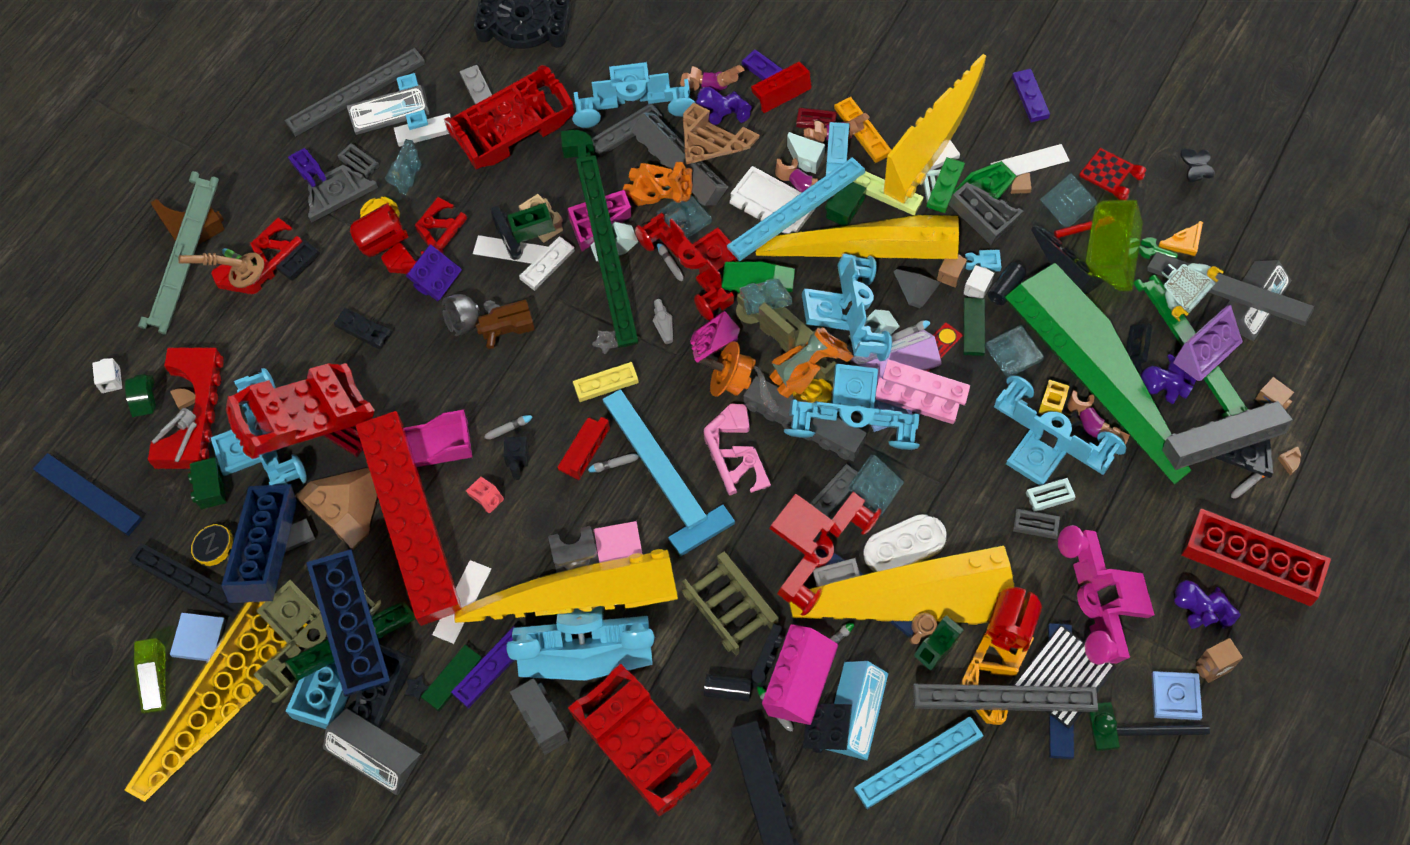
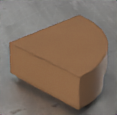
[1011,173,1031,194]
[170,389,195,410]
[1278,446,1301,475]

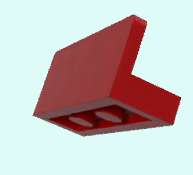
[751,62,811,113]
[558,417,610,480]

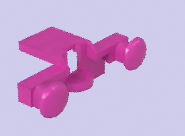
[1058,525,1154,665]

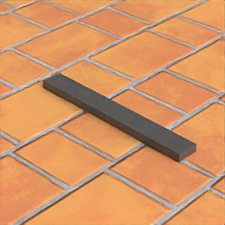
[285,48,425,137]
[1148,252,1314,326]
[912,684,1098,712]

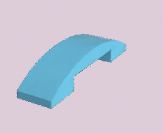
[397,73,428,130]

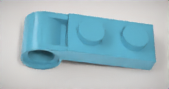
[826,122,849,175]

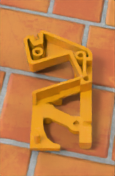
[960,633,1034,725]

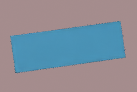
[668,505,735,557]

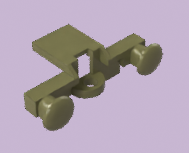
[736,285,837,386]
[253,580,382,703]

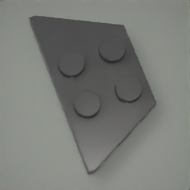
[308,165,378,223]

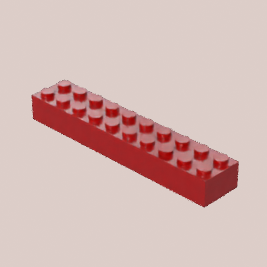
[356,411,462,626]

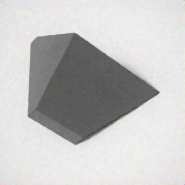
[894,269,941,308]

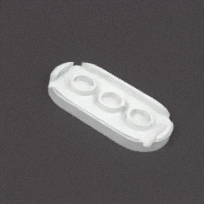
[864,514,946,572]

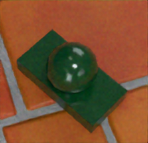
[1088,702,1120,751]

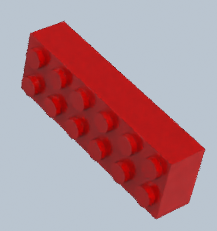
[1181,509,1331,606]

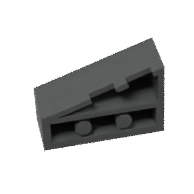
[948,183,1024,245]
[510,678,569,755]

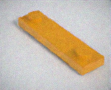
[834,97,892,163]

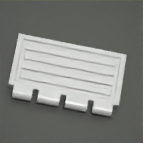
[730,166,817,234]

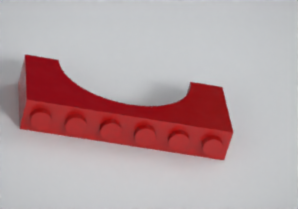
[148,348,224,469]

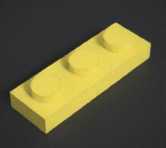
[573,362,639,402]

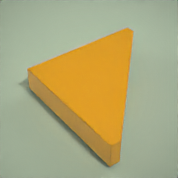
[1158,221,1203,256]

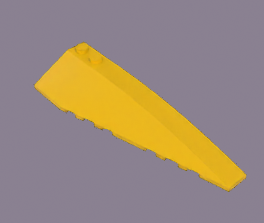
[756,215,959,259]
[124,601,309,802]

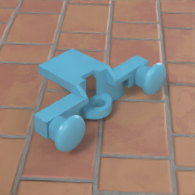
[572,62,696,128]
[802,254,892,362]
[784,364,920,450]
[211,368,307,485]
[994,376,1126,486]

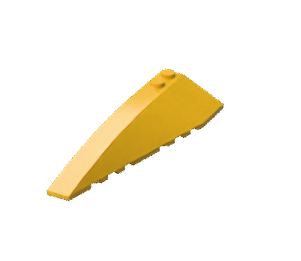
[884,54,986,204]
[789,546,1014,625]
[454,549,678,623]

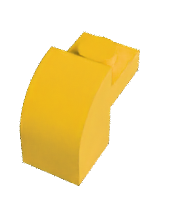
[1038,380,1069,415]

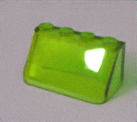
[1086,200,1143,291]

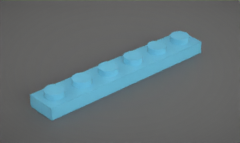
[854,717,983,809]

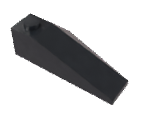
[1031,226,1107,295]
[353,644,415,728]

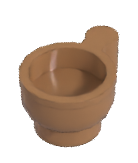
[909,613,937,644]

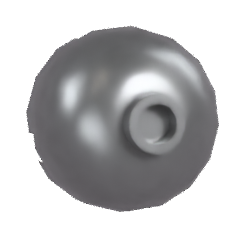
[442,294,480,336]

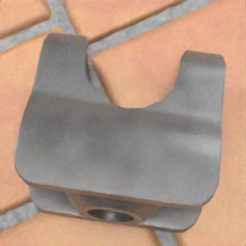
[548,526,599,573]

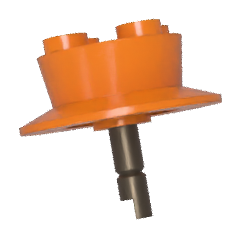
[698,341,756,397]

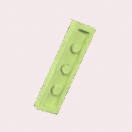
[853,171,924,216]

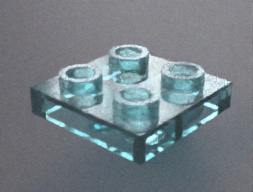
[385,139,421,194]
[1040,173,1097,228]
[656,195,712,238]
[740,279,792,315]
[985,325,1044,378]
[848,455,904,516]

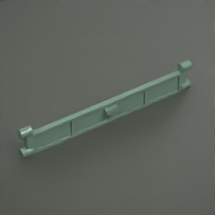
[138,171,219,334]

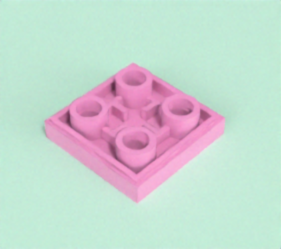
[594,521,642,563]

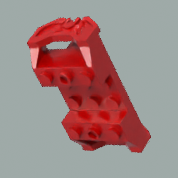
[444,65,574,170]
[226,363,374,459]
[568,664,712,816]

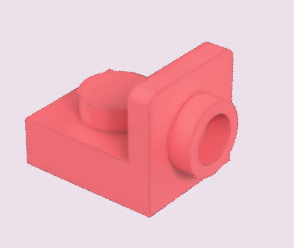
[466,477,504,513]

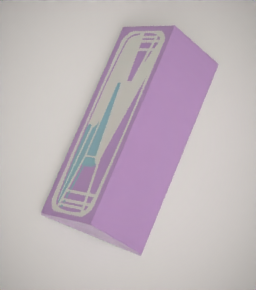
[849,330,942,382]

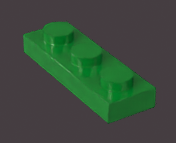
[926,157,965,213]

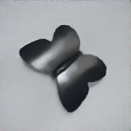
[1180,148,1215,182]

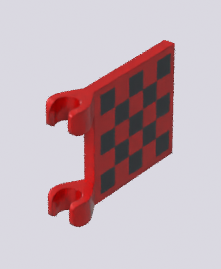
[1079,148,1146,202]

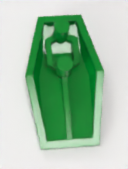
[952,161,1017,200]
[722,262,795,298]

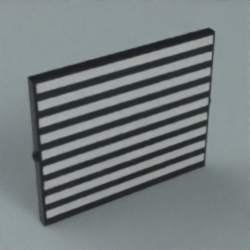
[1013,625,1116,729]

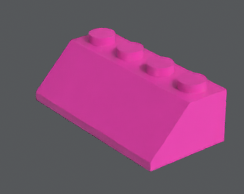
[762,624,838,725]

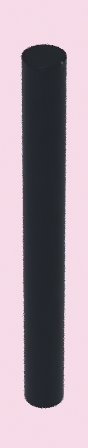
[1116,725,1210,736]

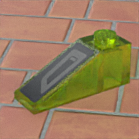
[134,638,166,714]

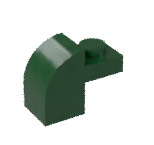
[561,130,595,158]
[125,374,156,417]
[914,615,964,670]

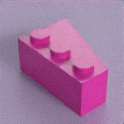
[568,190,631,252]

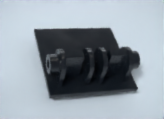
[803,704,852,753]

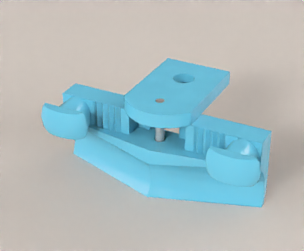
[506,606,654,680]

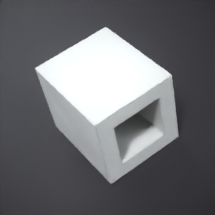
[964,265,994,299]
[92,358,122,393]

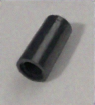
[988,262,1026,306]
[704,674,752,702]

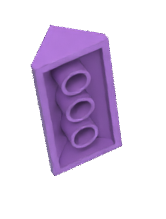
[1173,305,1243,381]

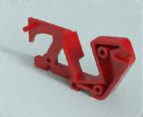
[381,197,467,274]
[211,218,302,294]

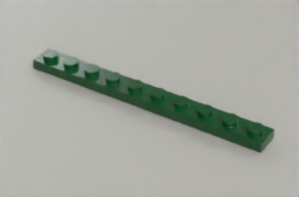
[576,155,638,348]

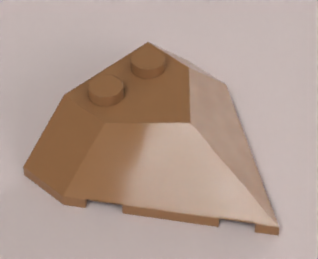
[683,103,760,165]
[295,468,378,550]

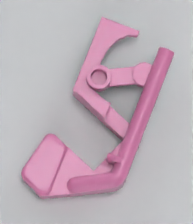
[704,404,771,496]

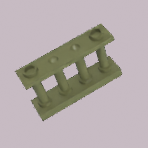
[682,551,778,655]

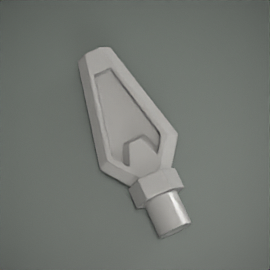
[653,299,673,344]

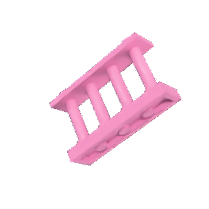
[875,360,970,424]

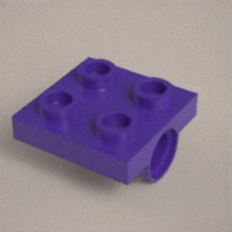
[406,244,462,301]

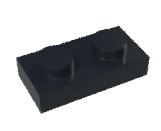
[276,240,320,281]

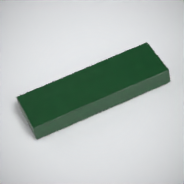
[963,298,985,356]
[421,645,482,712]

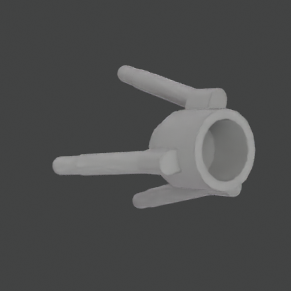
[152,408,197,462]

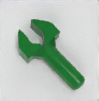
[1138,237,1178,259]

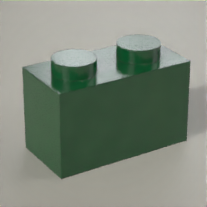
[825,182,867,226]
[507,203,556,243]
[188,457,227,510]

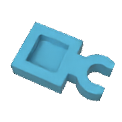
[965,250,1001,272]

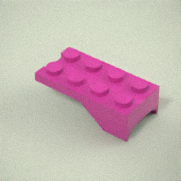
[404,410,472,467]

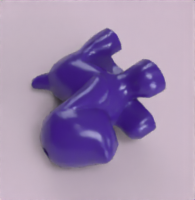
[695,87,752,125]
[1141,354,1196,404]
[1174,580,1241,629]

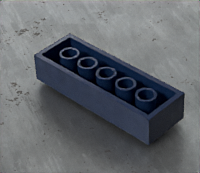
[221,484,297,603]
[306,550,390,697]

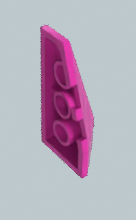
[690,311,740,363]

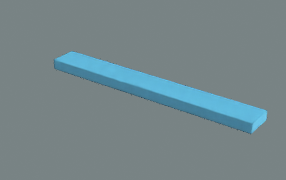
[727,157,865,261]
[603,389,707,530]

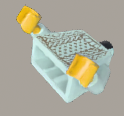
[1162,263,1223,322]

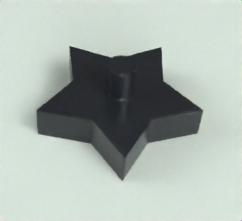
[1057,410,1083,430]
[404,675,429,702]

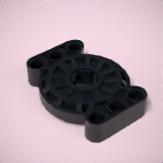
[474,0,571,49]

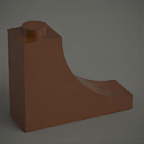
[150,199,225,245]

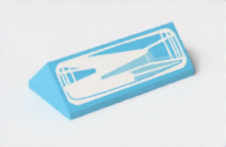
[826,661,888,760]

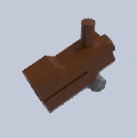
[476,299,535,349]

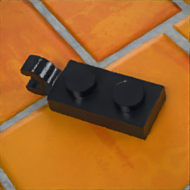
[1126,323,1153,377]

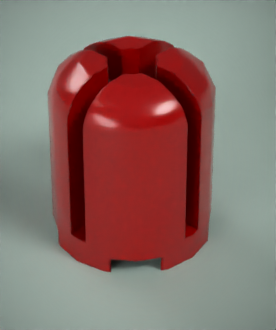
[350,203,408,257]
[985,587,1042,652]

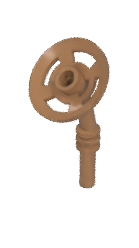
[178,253,264,288]

